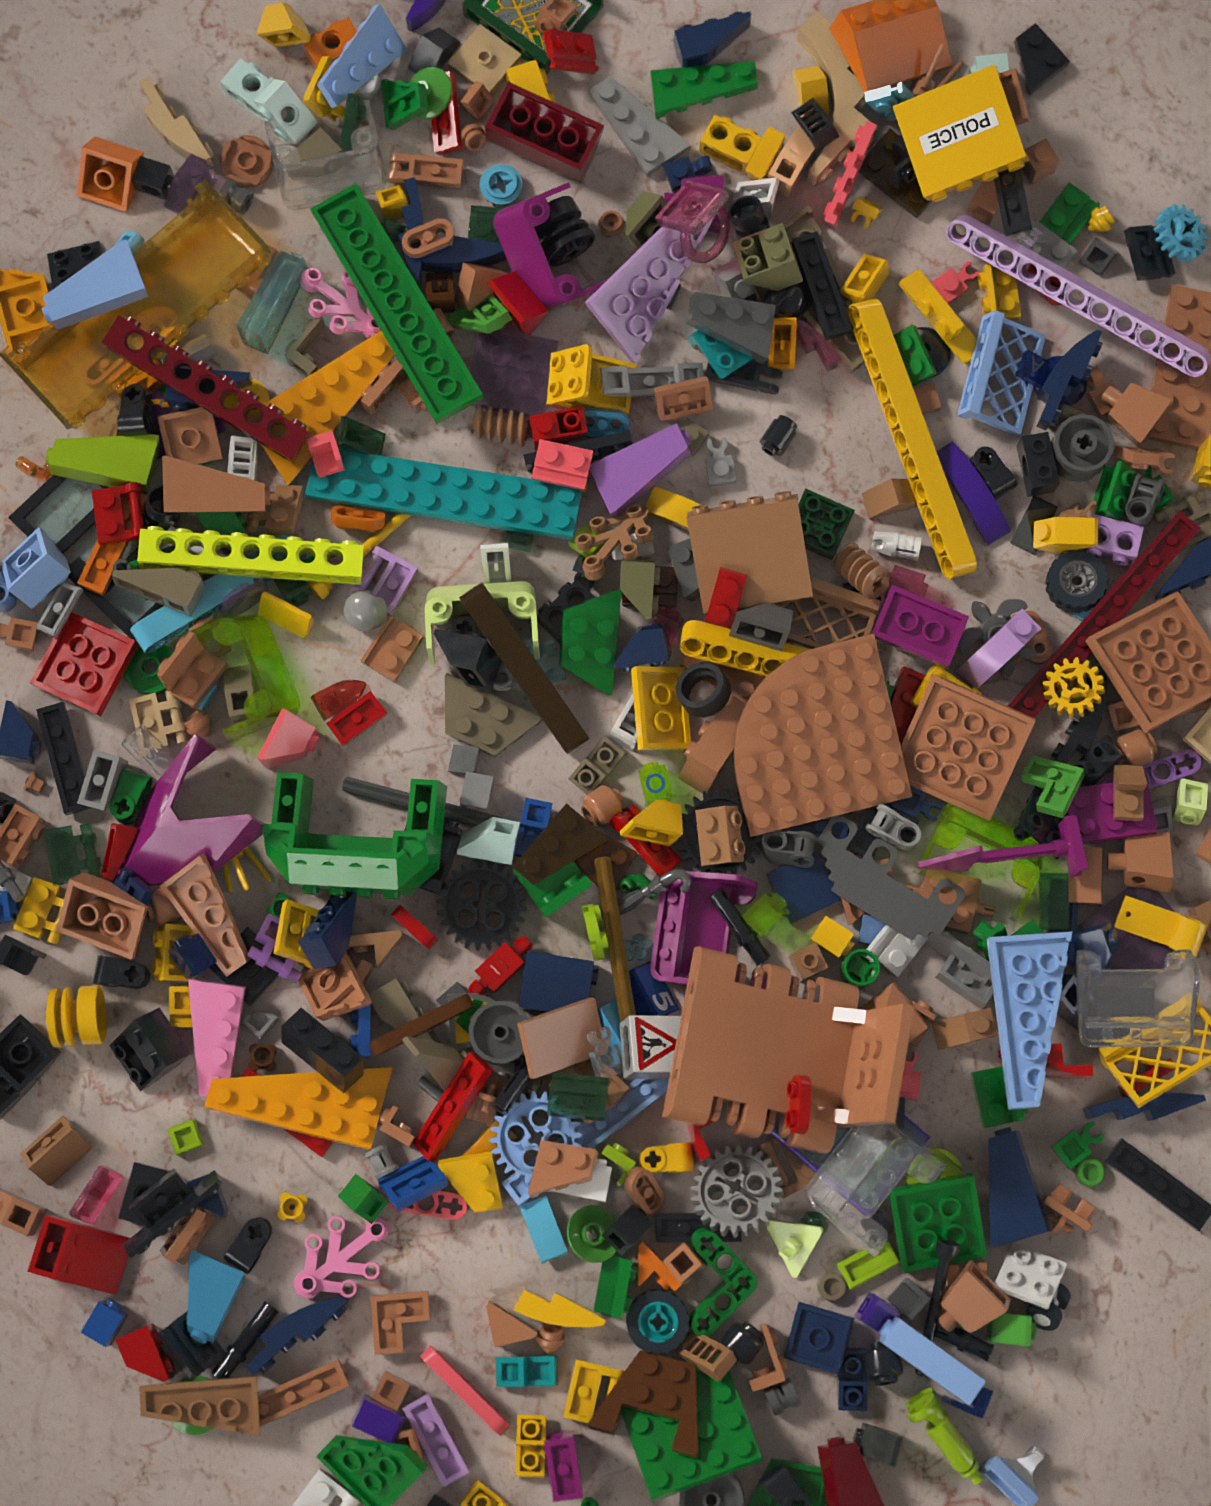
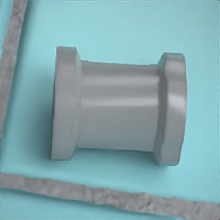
[364,1143,400,1179]

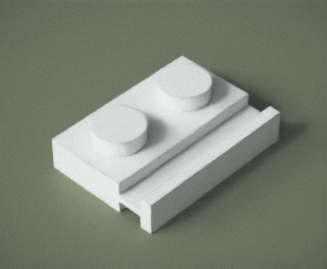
[866,925,930,977]

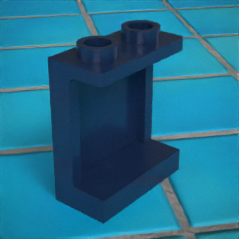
[519,951,599,1012]

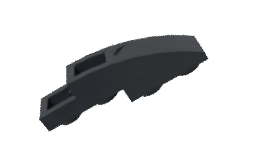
[1051,664,1107,764]

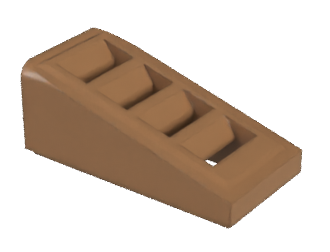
[675,1331,737,1382]

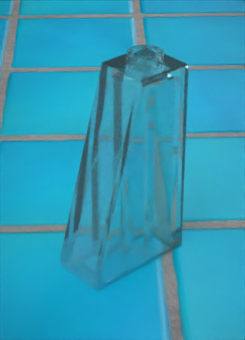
[236,251,308,354]

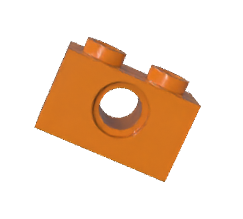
[303,17,357,70]

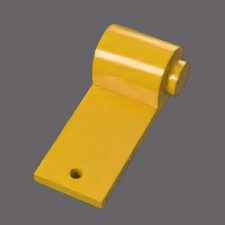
[1114,895,1208,960]

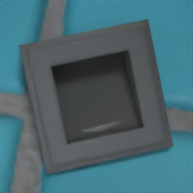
[1079,237,1118,276]
[448,744,481,775]

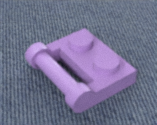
[349,546,418,616]

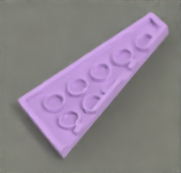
[585,193,716,364]

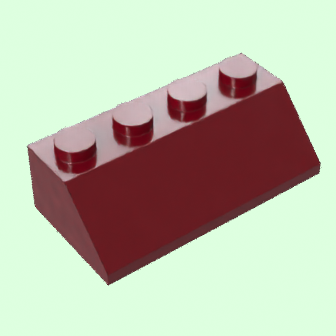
[485,82,604,183]

